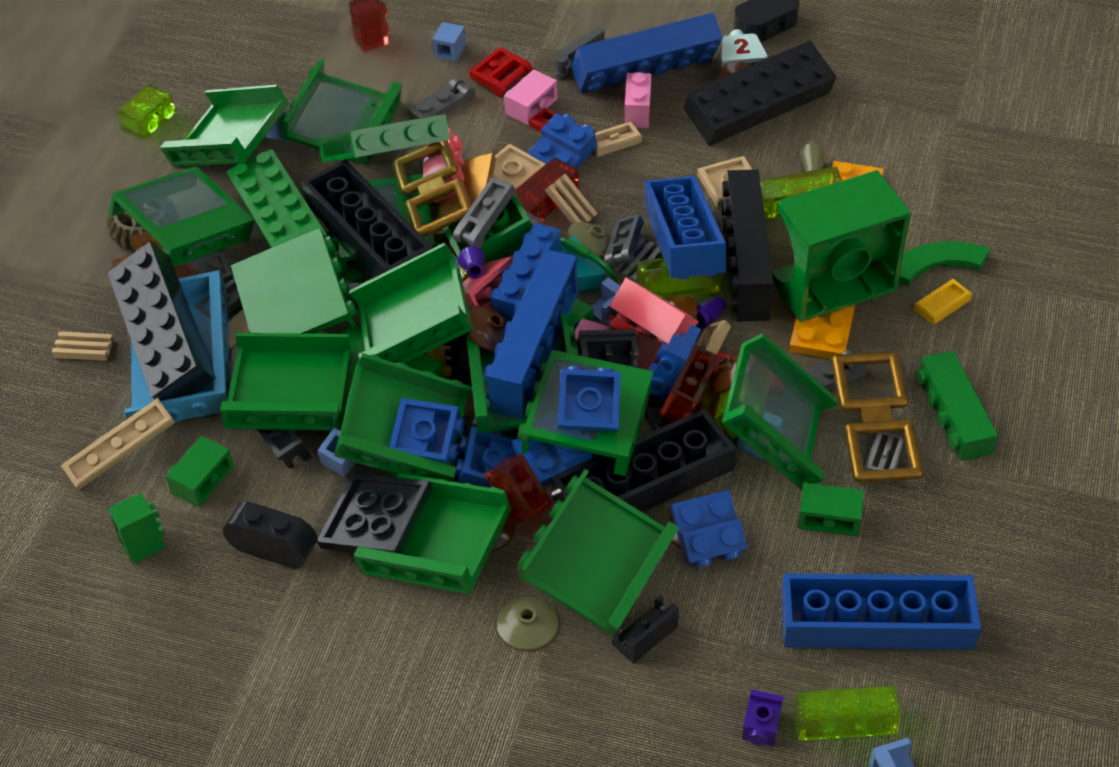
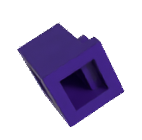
[742,689,783,746]

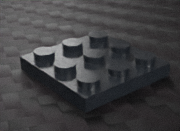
[317,473,433,554]

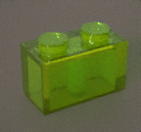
[116,84,176,140]

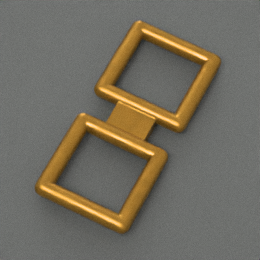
[392,140,472,237]
[831,351,924,483]

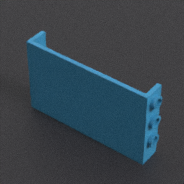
[124,270,231,422]

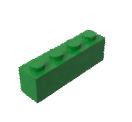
[916,351,998,461]

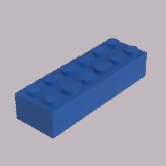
[571,12,723,93]
[644,176,726,279]
[484,249,578,420]
[781,573,981,650]

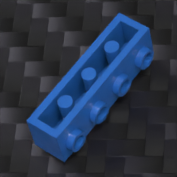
[490,223,561,321]

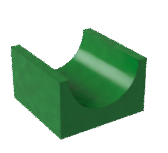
[772,170,911,322]

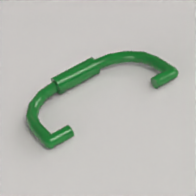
[561,237,619,284]

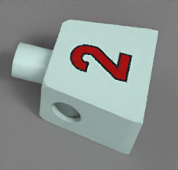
[721,29,768,69]

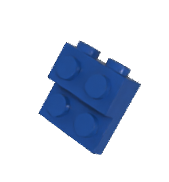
[527,113,598,177]
[649,324,701,400]
[558,366,621,432]
[389,398,465,465]
[512,413,592,489]
[454,426,522,495]
[670,490,748,568]

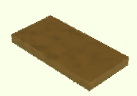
[433,153,496,242]

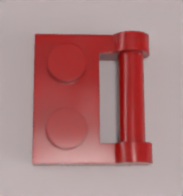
[469,47,533,97]

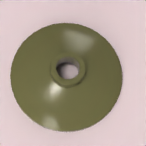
[568,222,611,259]
[497,596,559,651]

